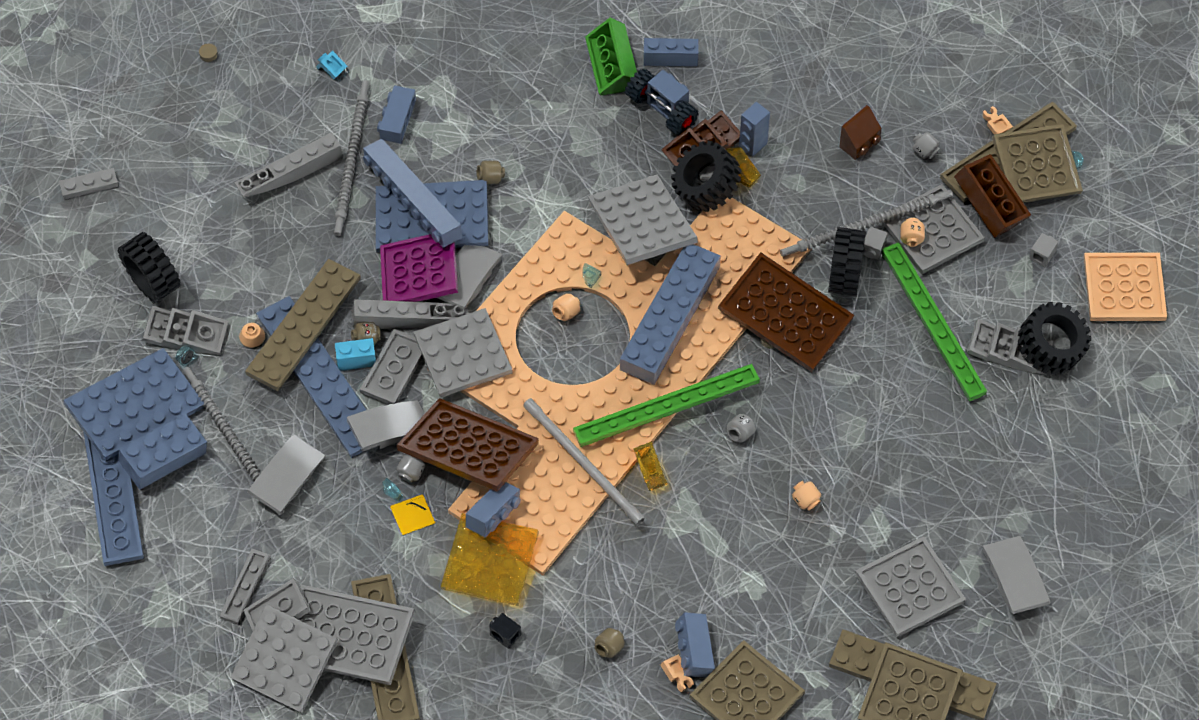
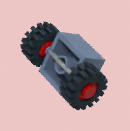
[625,68,699,136]

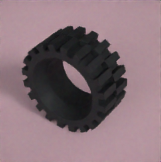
[671,141,742,212]
[828,227,866,297]
[117,232,181,303]
[1018,302,1091,375]

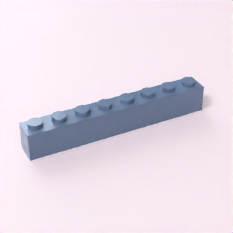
[363,139,462,248]

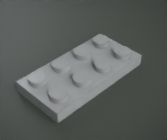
[360,329,423,405]

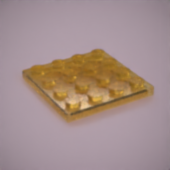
[441,513,539,606]

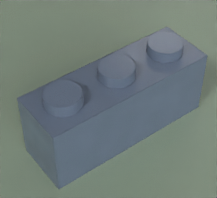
[644,38,698,66]
[377,85,416,144]
[739,102,770,157]
[466,482,521,537]
[675,612,715,678]

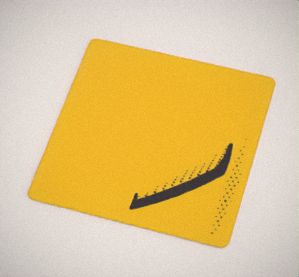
[390,495,435,535]

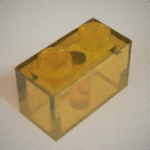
[633,442,668,491]

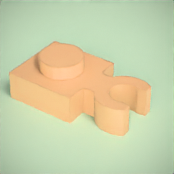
[982,106,1013,134]
[660,654,694,692]

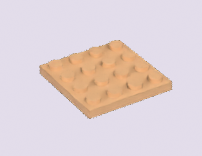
[1084,253,1167,321]

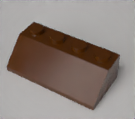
[954,154,1031,238]

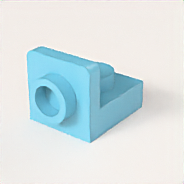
[316,50,347,79]

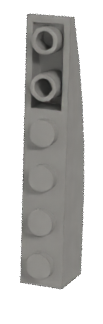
[234,132,343,198]
[351,299,468,329]

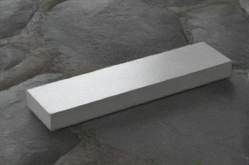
[220,549,271,625]

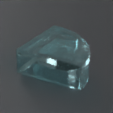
[582,263,601,288]
[382,478,403,502]

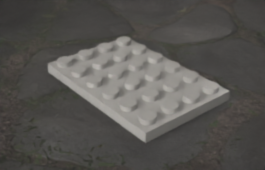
[588,175,698,265]
[298,585,415,685]

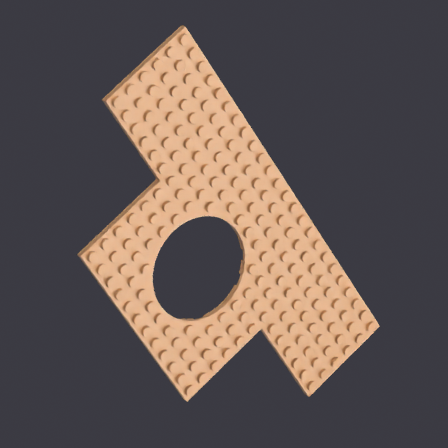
[427,198,812,576]

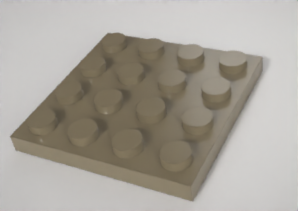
[992,124,1083,203]
[689,640,805,720]
[858,642,963,720]

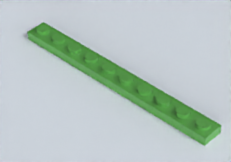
[882,242,987,401]
[573,364,760,447]

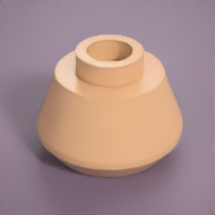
[239,323,265,348]

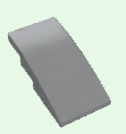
[436,245,502,309]
[142,305,228,355]
[967,318,1053,374]
[347,400,425,452]
[247,434,326,514]
[983,536,1050,614]

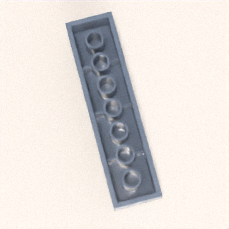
[620,244,721,385]

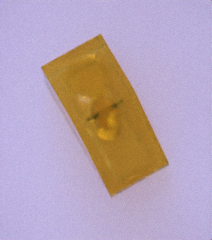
[727,147,761,188]

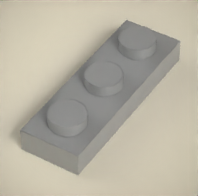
[59,168,118,200]

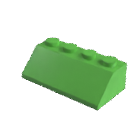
[585,17,637,95]

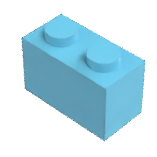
[335,338,376,371]

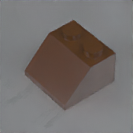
[839,105,882,160]

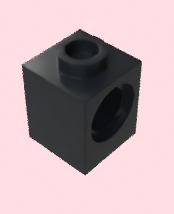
[489,613,521,649]

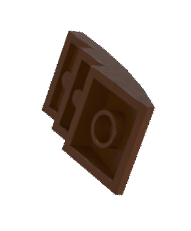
[661,110,740,166]

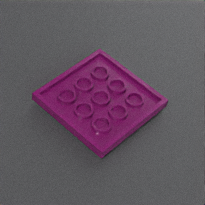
[380,234,458,302]

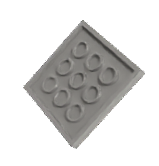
[882,184,985,274]
[414,308,512,397]
[855,536,966,637]
[230,604,338,713]

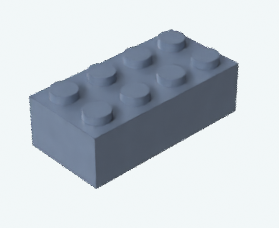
[118,413,207,490]

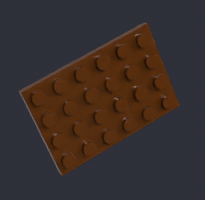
[718,252,854,372]
[397,398,539,492]

